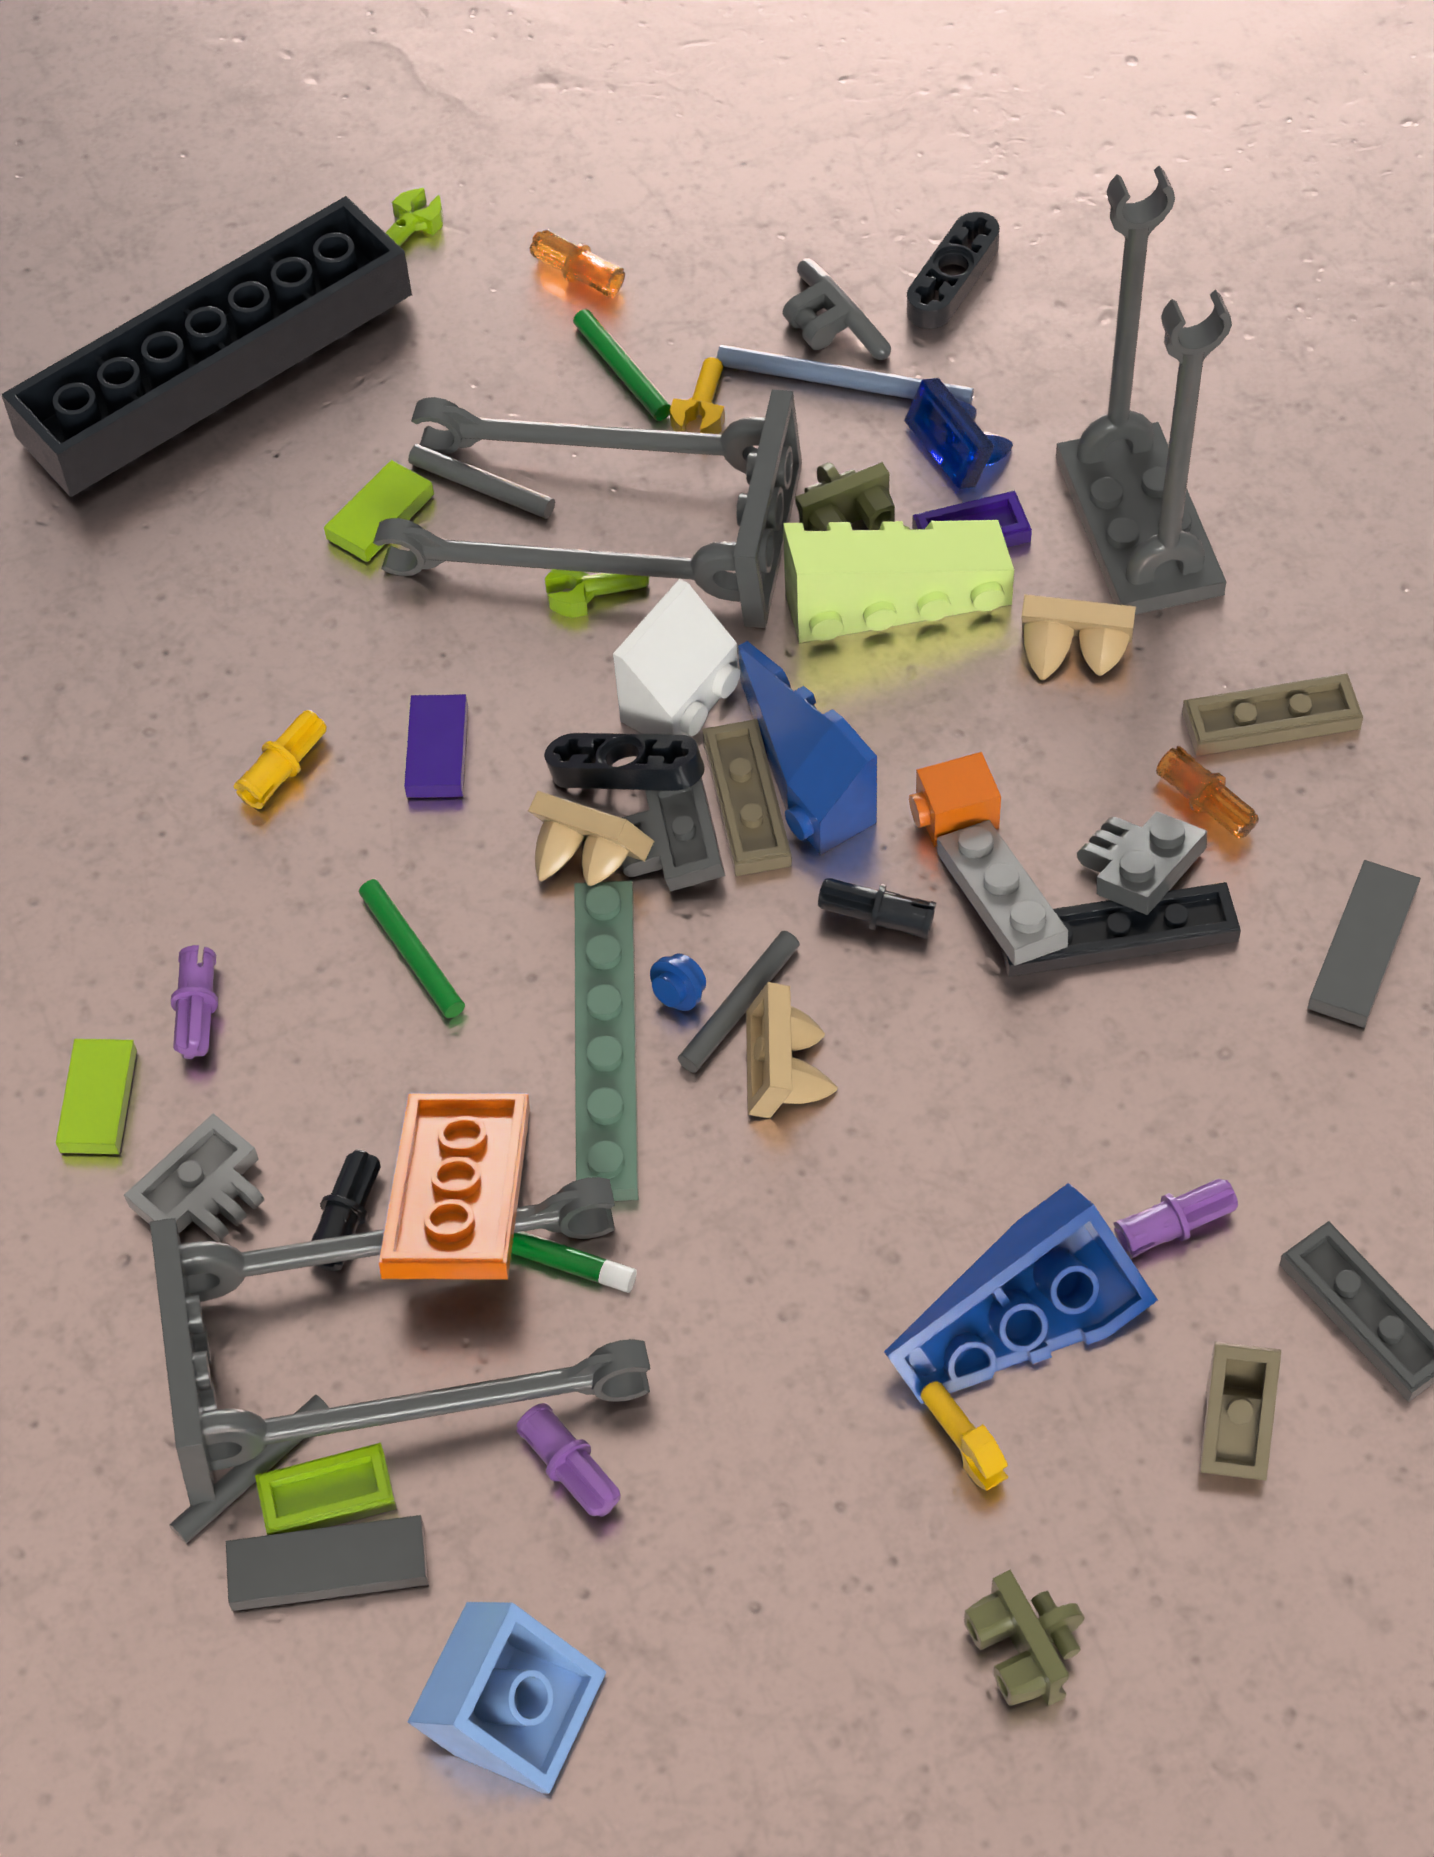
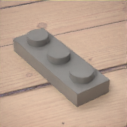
[937,820,1068,966]

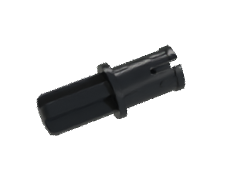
[818,878,937,939]
[311,1149,381,1271]

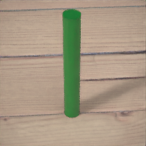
[573,309,671,421]
[359,879,465,1018]

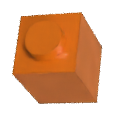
[909,752,1001,847]

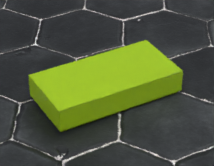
[324,460,434,562]
[56,1039,137,1154]
[255,1442,397,1535]

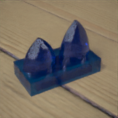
[904,378,1013,489]

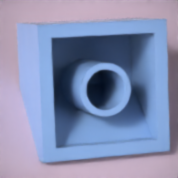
[407,1602,606,1794]

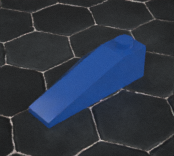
[738,641,877,855]
[884,1183,1158,1404]

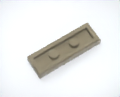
[1182,673,1363,756]
[702,719,792,877]

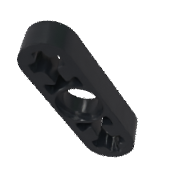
[907,212,1000,329]
[544,733,705,791]

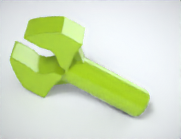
[385,188,443,246]
[545,569,649,618]

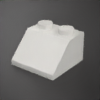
[613,579,740,736]

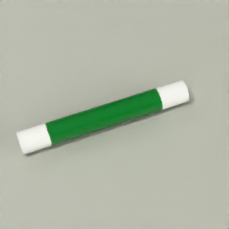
[511,1231,637,1293]

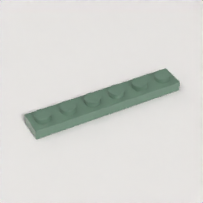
[574,881,639,1201]

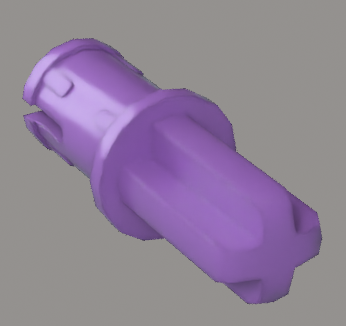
[171,945,218,1059]
[1113,1179,1238,1259]
[516,1403,621,1517]

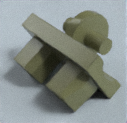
[795,462,895,531]
[964,1570,1085,1706]

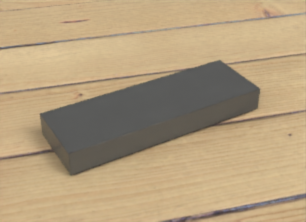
[1307,860,1421,1028]
[1279,1221,1434,1402]
[226,1515,428,1611]

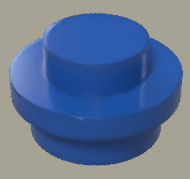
[650,953,706,1011]

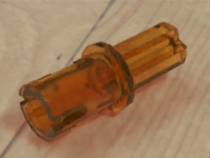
[529,230,625,298]
[1156,746,1259,839]

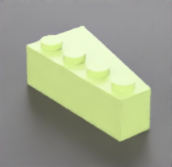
[783,520,1014,643]

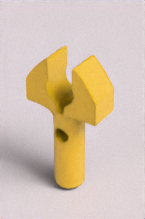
[670,357,725,434]
[920,1381,1009,1491]

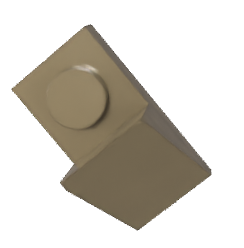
[1200,1342,1281,1481]

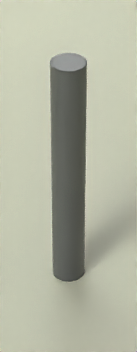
[408,444,555,519]
[678,931,800,1073]
[169,1394,329,1544]

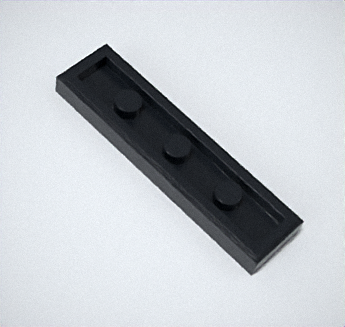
[1001,882,1241,977]

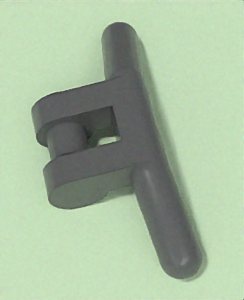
[783,259,891,360]

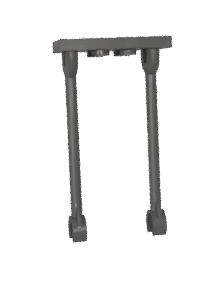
[1056,165,1232,615]
[373,389,802,628]
[150,1177,651,1506]

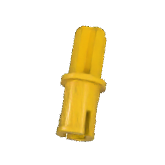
[233,710,327,809]

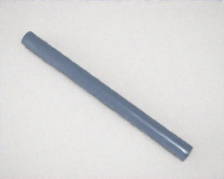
[717,345,974,409]

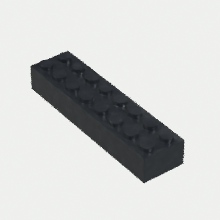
[1,196,412,497]

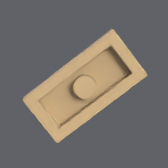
[1022,594,1136,680]
[528,790,654,886]
[746,982,838,1118]

